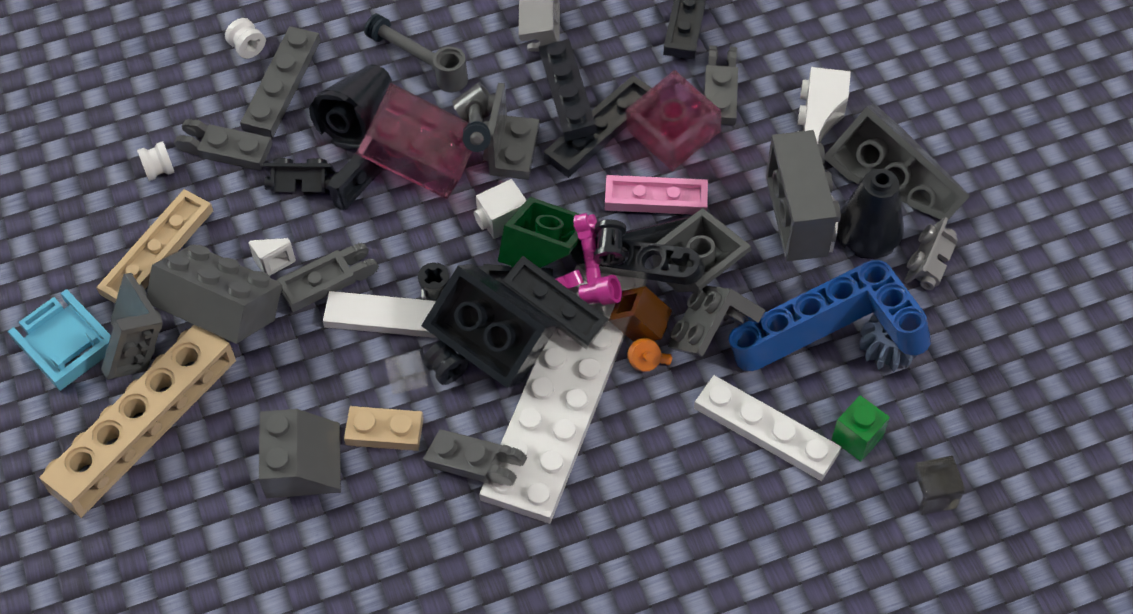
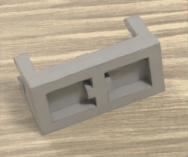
[519,0,560,52]

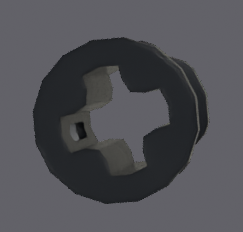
[593,219,626,266]
[418,262,450,301]

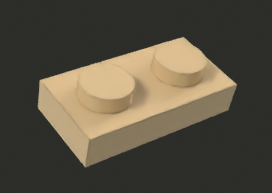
[344,406,423,451]

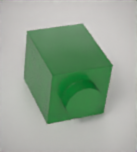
[831,395,890,462]

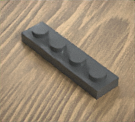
[240,26,320,138]

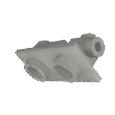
[904,217,958,290]

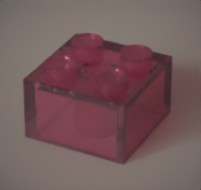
[626,70,721,171]

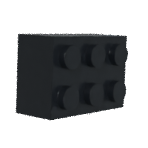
[421,264,559,388]

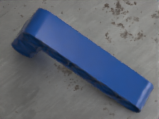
[728,260,931,371]

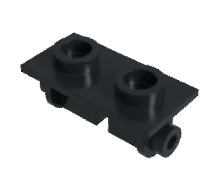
[263,158,336,194]

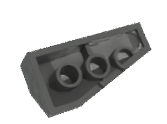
[825,103,970,220]

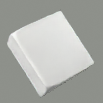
[248,238,296,276]

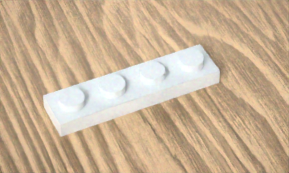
[694,375,841,481]

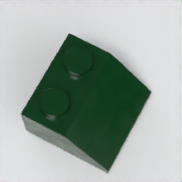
[498,197,580,268]

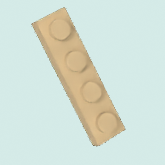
[96,189,213,303]

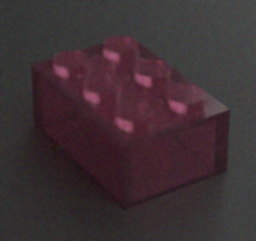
[356,83,472,199]

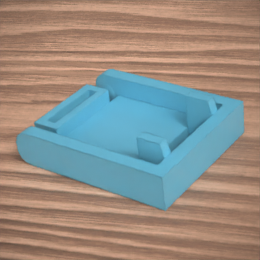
[7,289,111,391]

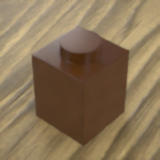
[609,286,672,342]

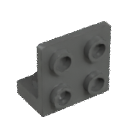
[483,83,540,180]
[101,273,162,380]
[668,285,765,357]

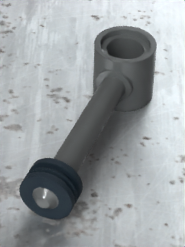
[364,13,468,92]
[452,82,491,152]

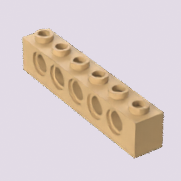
[39,325,236,518]

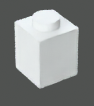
[474,179,527,239]

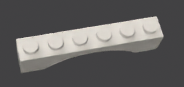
[797,67,851,253]

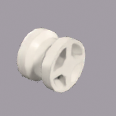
[225,18,266,59]
[137,141,175,181]

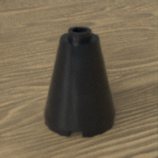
[309,64,392,149]
[836,169,904,259]

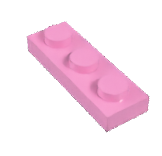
[605,175,708,215]

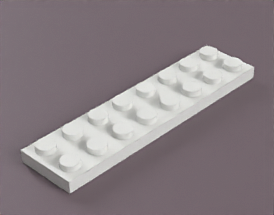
[479,264,647,524]

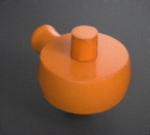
[627,338,672,372]

